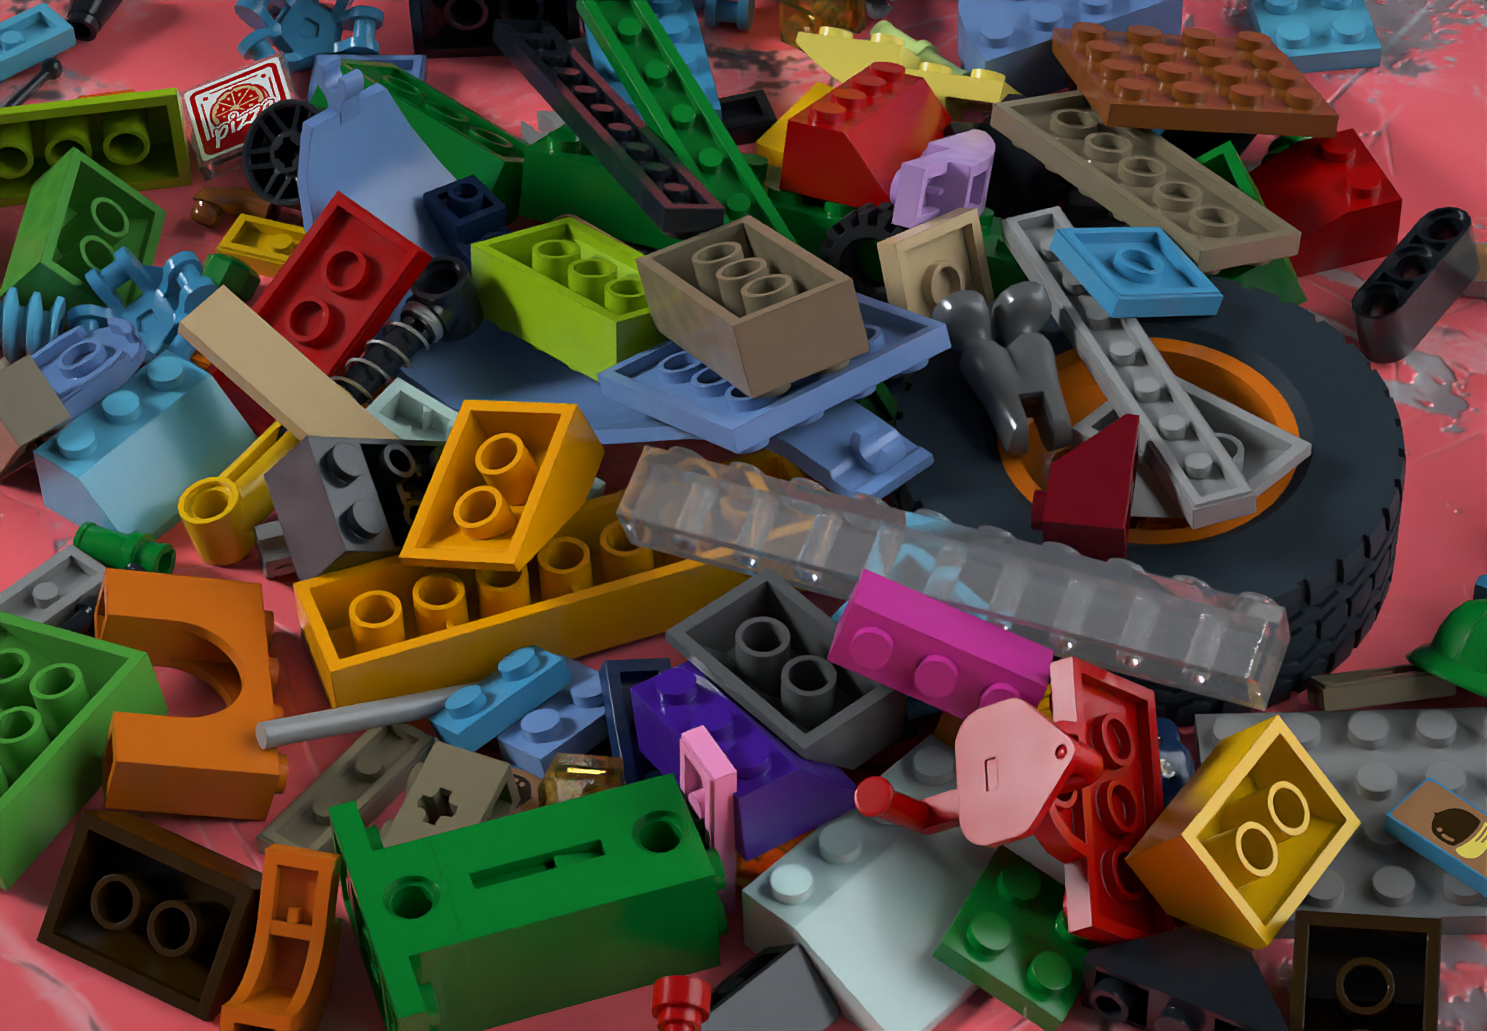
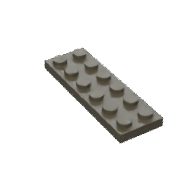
[990,90,1302,276]

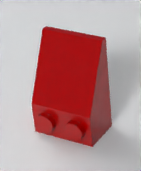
[1249,128,1402,278]

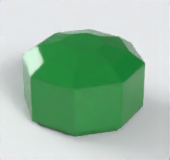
[202,253,261,303]

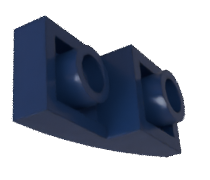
[423,174,513,278]

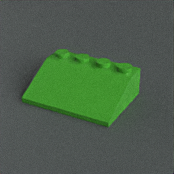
[0,611,169,891]

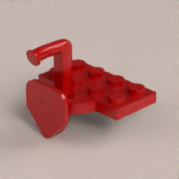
[854,656,1174,946]

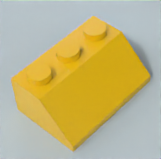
[1124,714,1361,950]

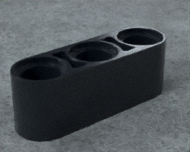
[1351,207,1480,364]

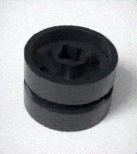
[242,99,327,211]

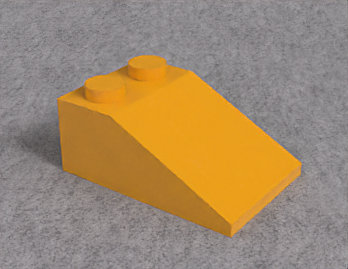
[399,400,605,572]

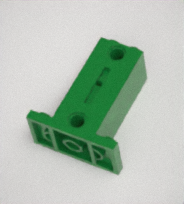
[328,773,729,1031]

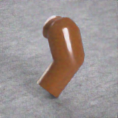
[190,187,281,228]

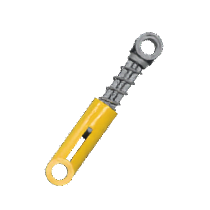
[177,255,484,566]

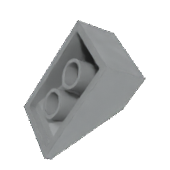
[1071,376,1312,518]

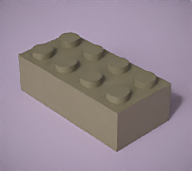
[635,215,870,399]

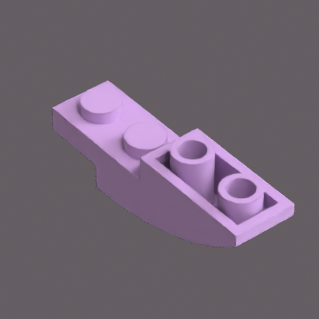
[890,129,995,229]

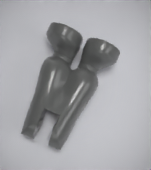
[931,281,1073,456]

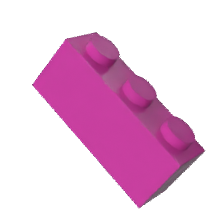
[827,568,1054,720]

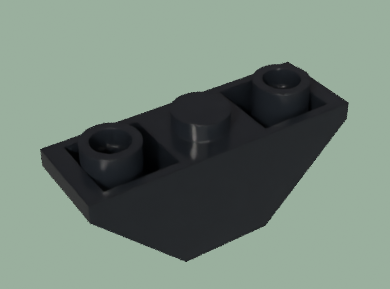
[1081,927,1289,1031]

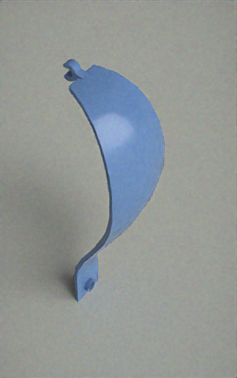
[297,54,934,512]

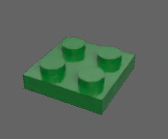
[932,845,1105,1031]

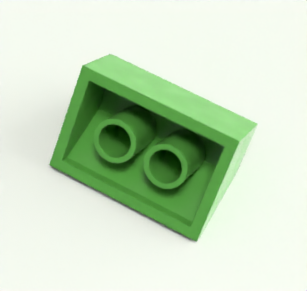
[0,147,167,332]

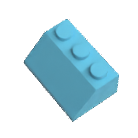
[33,349,258,540]

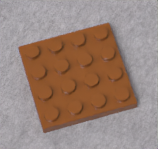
[1050,22,1339,138]

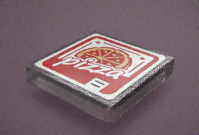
[179,51,300,181]

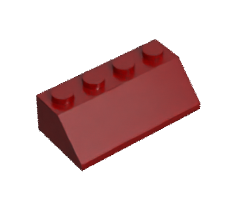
[779,62,954,212]

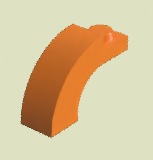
[219,843,343,1031]

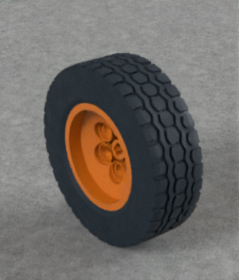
[892,275,1406,727]

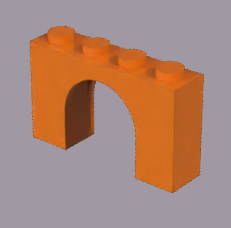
[94,568,288,821]

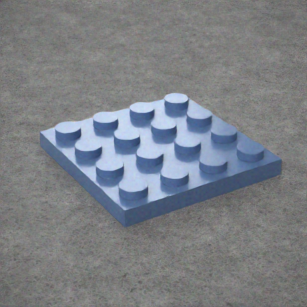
[597,293,951,454]

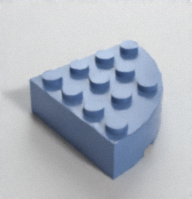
[957,0,1183,116]

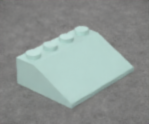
[742,734,1065,1031]

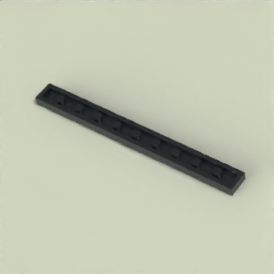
[492,19,725,240]

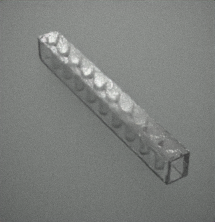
[616,445,1291,711]

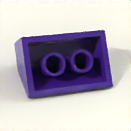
[630,660,858,862]

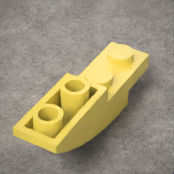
[796,26,1022,122]

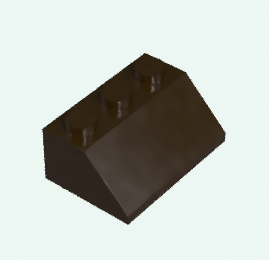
[36,811,262,1022]

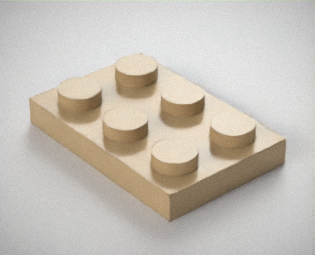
[877,208,995,387]

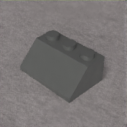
[665,567,907,770]

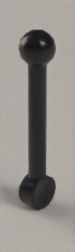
[3,58,63,107]

